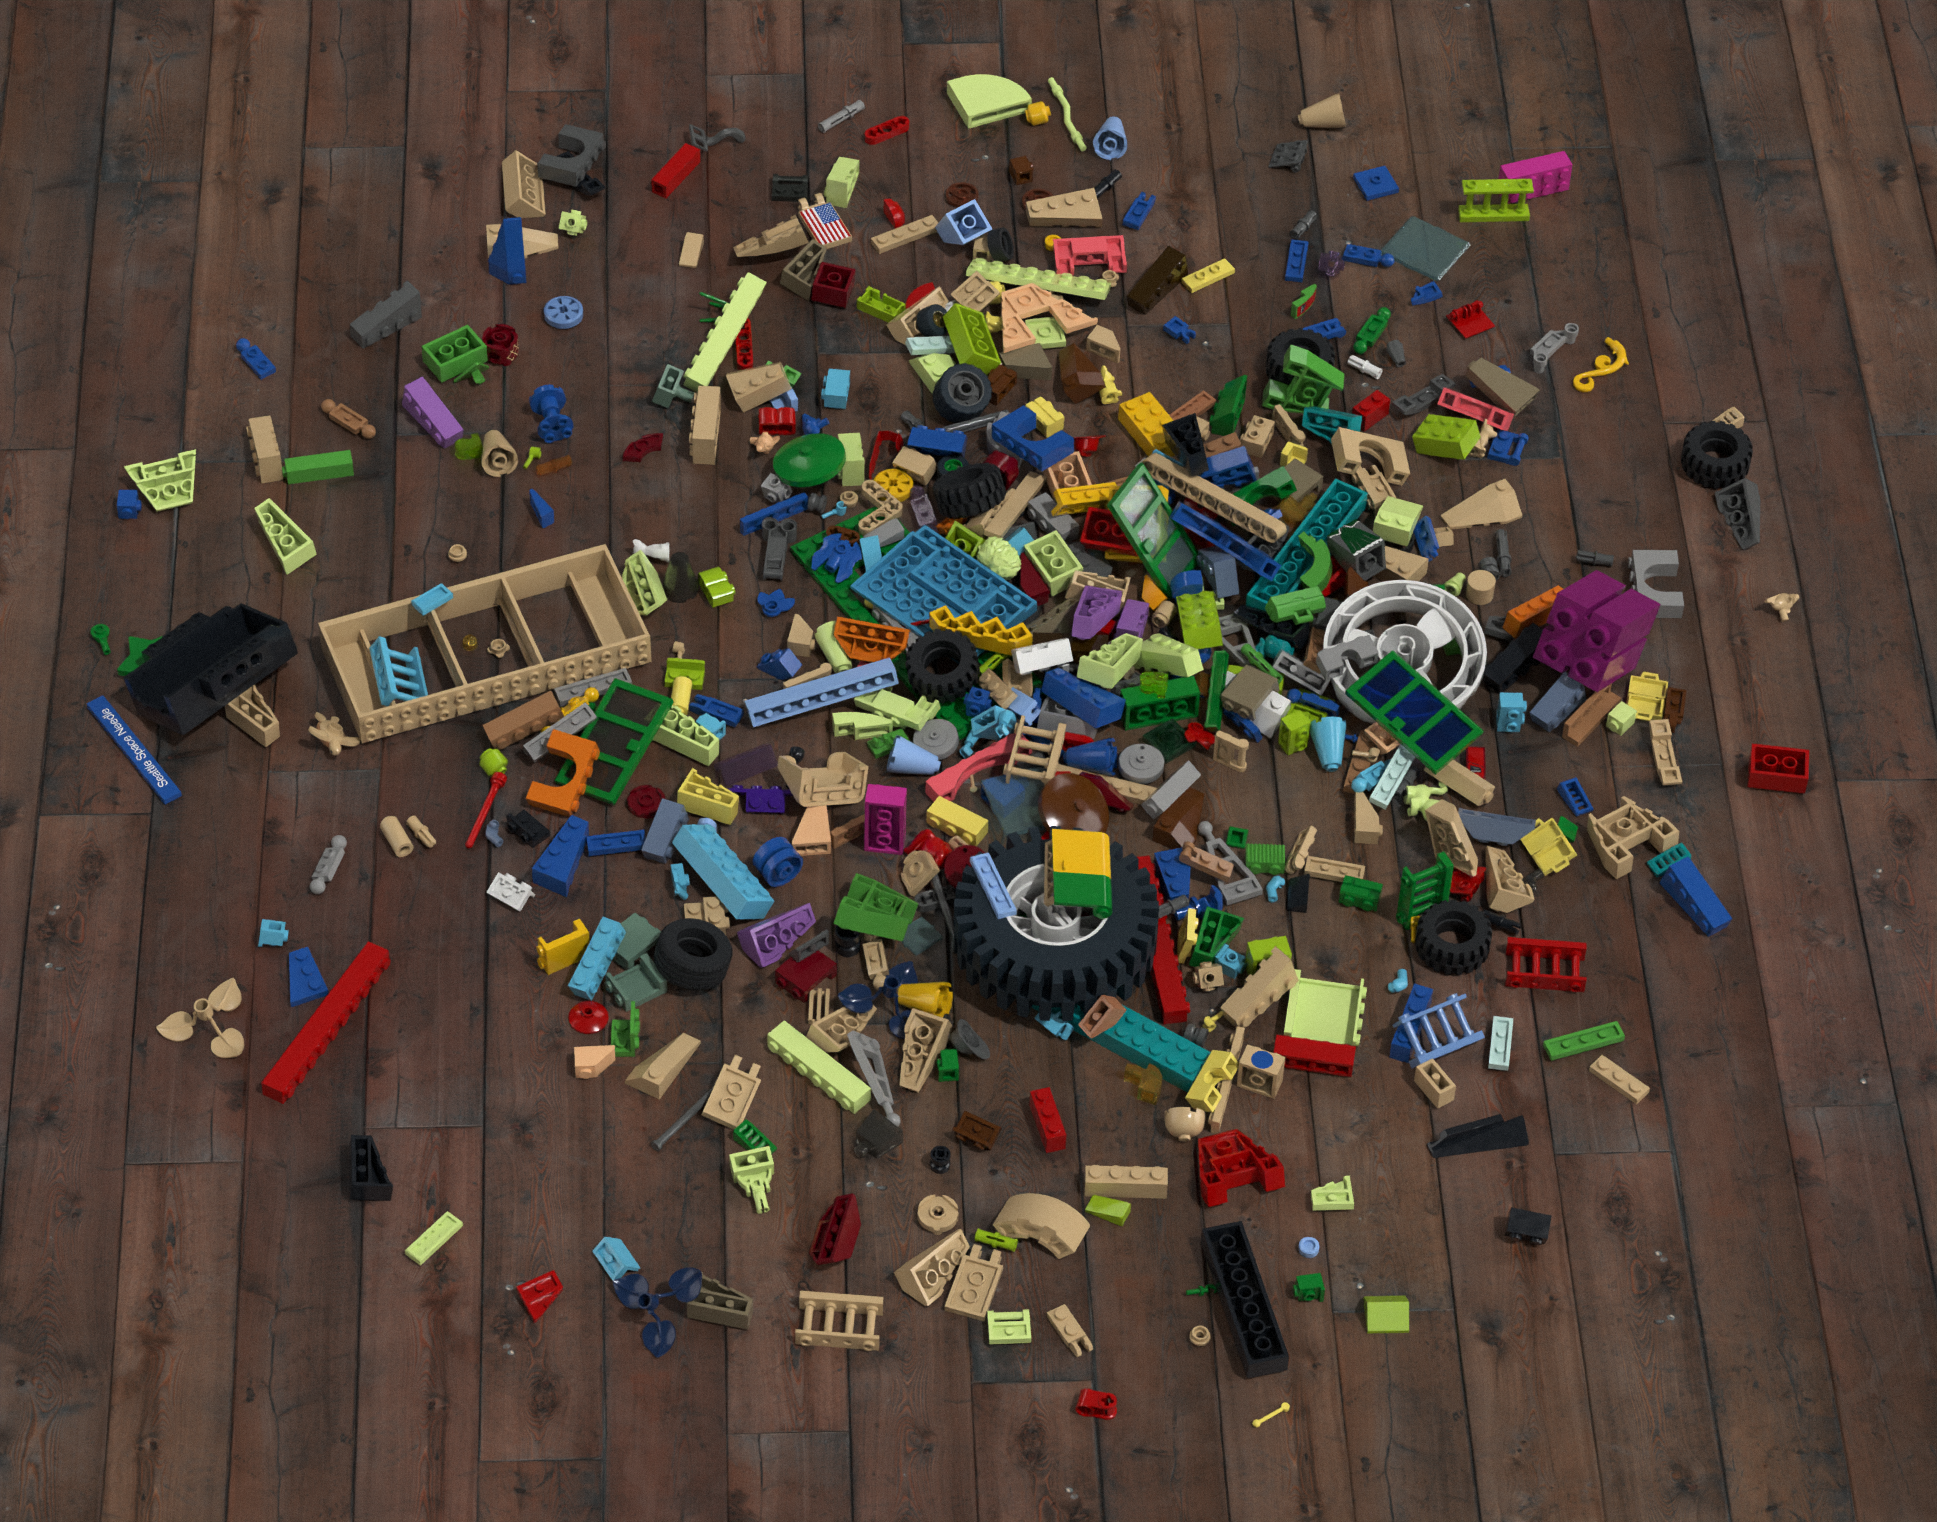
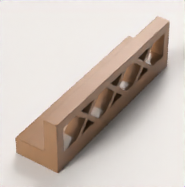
[1562,683,1621,747]

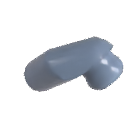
[485,820,504,847]

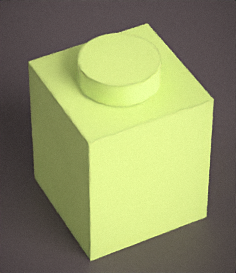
[1606,701,1637,736]

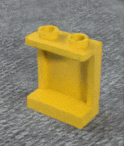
[536,919,590,975]

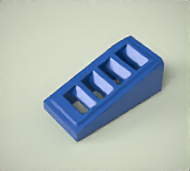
[529,489,554,528]
[1557,777,1594,817]

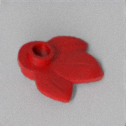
[1184,722,1215,750]

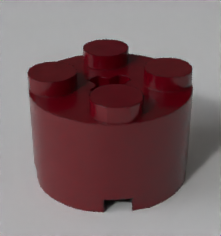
[982,450,1019,491]

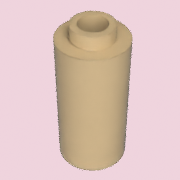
[380,816,414,857]

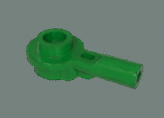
[91,624,111,655]

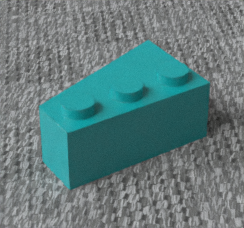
[1302,406,1362,444]

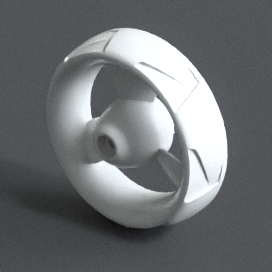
[1323,580,1487,732]

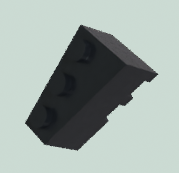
[349,1135,393,1201]

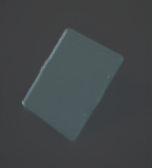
[1381,216,1471,281]
[980,766,1047,838]

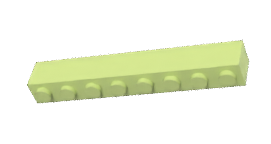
[683,272,767,393]

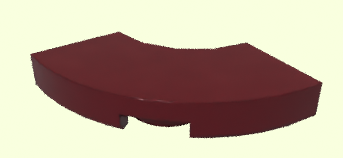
[623,433,663,463]

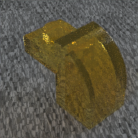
[1275,492,1317,523]
[1124,1063,1162,1105]

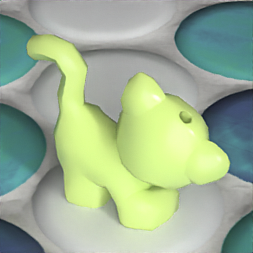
[1403,781,1448,821]

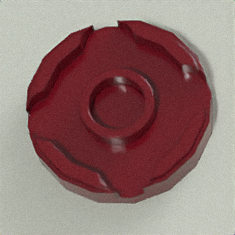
[627,785,665,819]

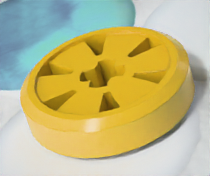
[874,469,913,502]

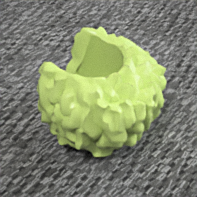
[976,536,1021,581]

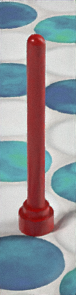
[465,772,507,849]

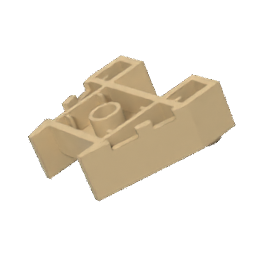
[1587,796,1679,879]

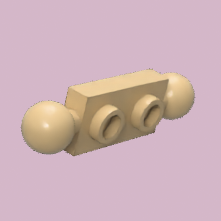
[863,933,889,990]

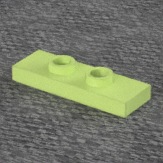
[405,1211,463,1266]

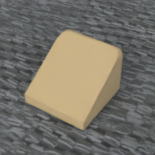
[1434,527,1454,547]

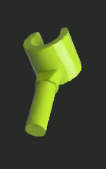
[523,447,541,469]

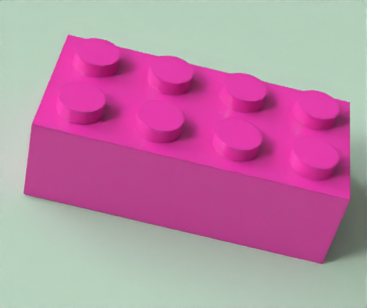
[1499,151,1573,204]
[864,784,907,855]

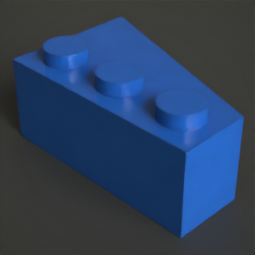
[1153,848,1191,901]

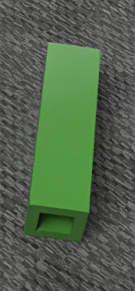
[282,450,354,484]

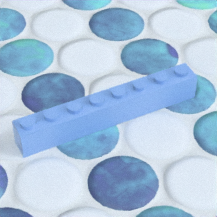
[745,658,899,727]

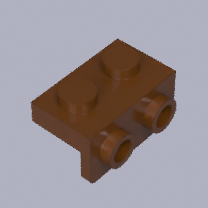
[952,1111,1002,1151]

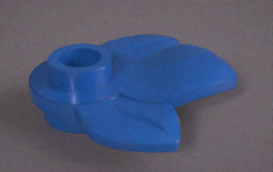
[757,589,795,617]

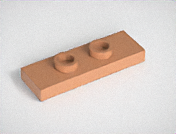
[1169,390,1217,420]

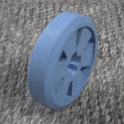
[544,296,583,329]

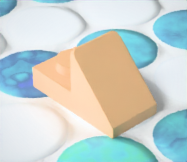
[1364,722,1400,755]

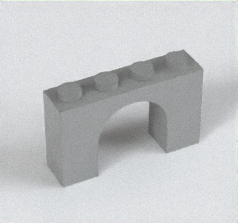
[1628,550,1684,618]

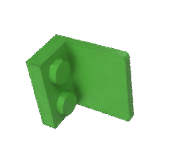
[611,1001,640,1057]

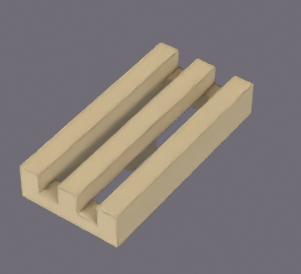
[808,988,830,1024]

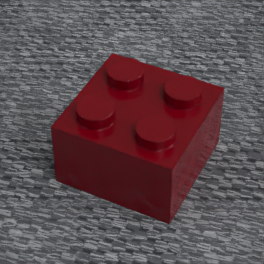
[811,262,856,308]

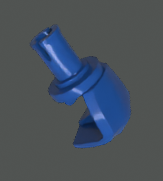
[1174,885,1223,921]

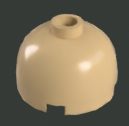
[1165,1107,1205,1142]

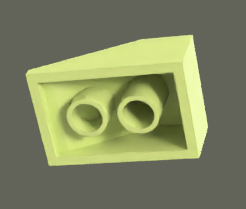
[1373,496,1423,546]

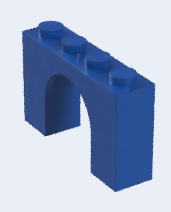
[992,405,1074,471]

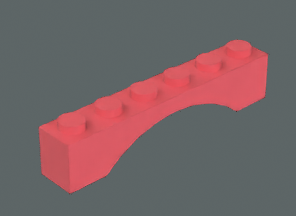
[925,733,1032,802]

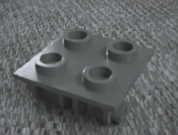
[1268,140,1308,173]

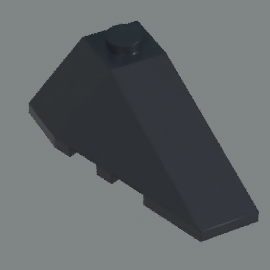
[1233,605,1310,650]

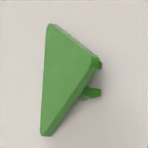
[453,362,489,385]

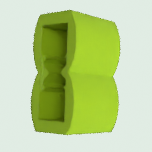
[698,566,735,608]

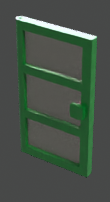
[554,678,674,805]

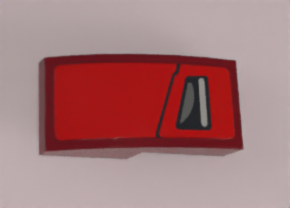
[1465,746,1486,780]

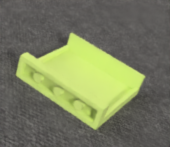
[1284,969,1367,1046]

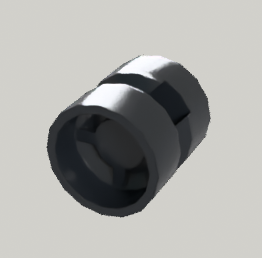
[835,925,861,958]

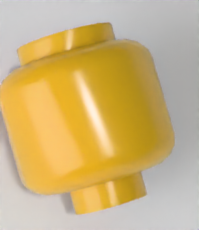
[1025,101,1051,126]

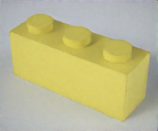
[926,796,988,846]

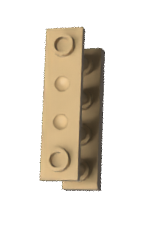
[1003,715,1067,785]
[795,1291,884,1351]

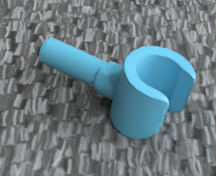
[821,501,847,519]

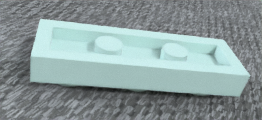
[905,336,955,355]
[1488,1016,1513,1071]

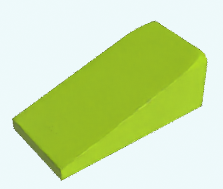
[1085,1195,1131,1227]

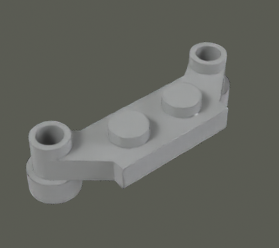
[1530,323,1579,373]

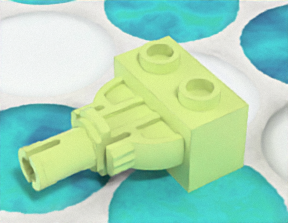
[729,1146,774,1214]

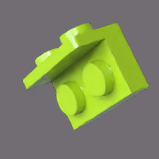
[665,658,705,690]

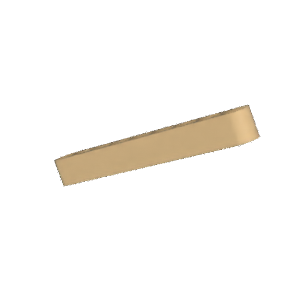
[1141,453,1287,543]

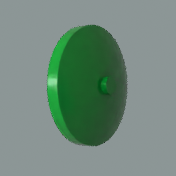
[773,433,846,487]

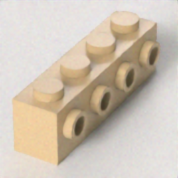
[1085,1165,1168,1199]

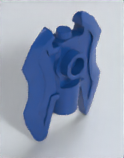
[811,533,862,583]

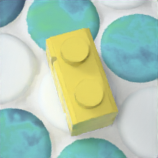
[1025,397,1064,438]

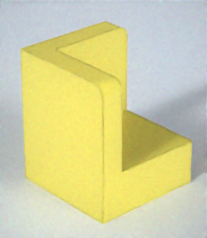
[1280,441,1308,467]

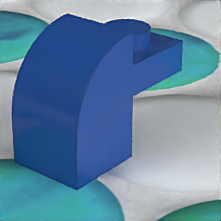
[1170,570,1203,603]

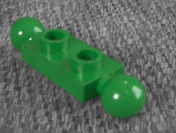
[1353,307,1391,354]

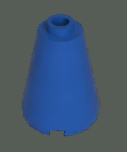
[1063,738,1118,776]

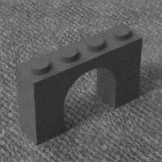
[537,124,606,187]

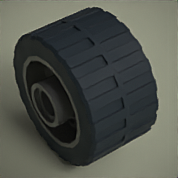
[932,363,992,423]

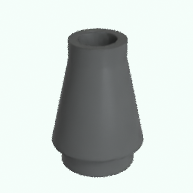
[1386,340,1406,367]

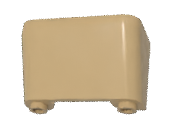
[778,752,869,807]

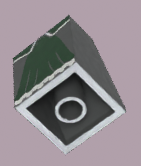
[1327,519,1386,581]

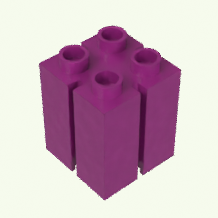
[1533,570,1661,692]

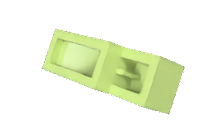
[832,712,893,740]

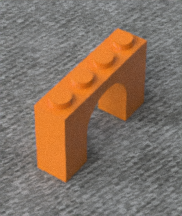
[526,729,600,817]

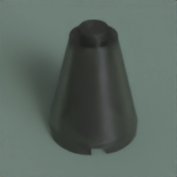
[662,552,699,603]

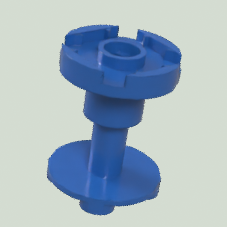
[529,384,574,443]

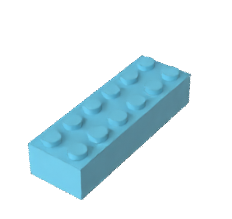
[672,824,774,919]

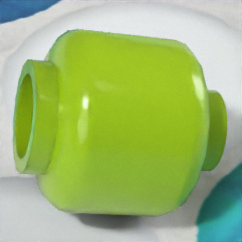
[480,748,508,777]

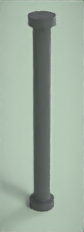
[651,1081,716,1152]

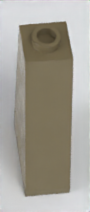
[1465,358,1540,418]

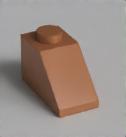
[1078,995,1127,1038]

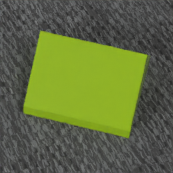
[945,521,985,560]
[1363,1295,1409,1334]

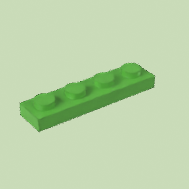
[1543,1021,1625,1061]

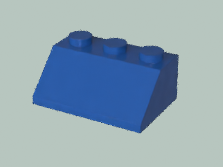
[907,425,968,458]

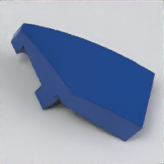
[1411,281,1443,305]

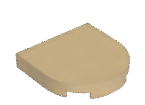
[901,850,940,897]

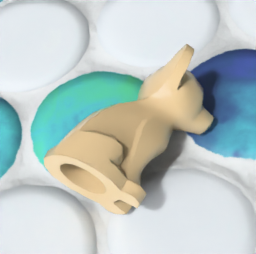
[1468,419,1497,458]

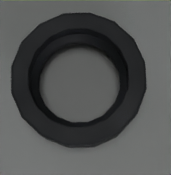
[987,227,1014,262]

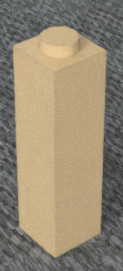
[1424,751,1495,806]

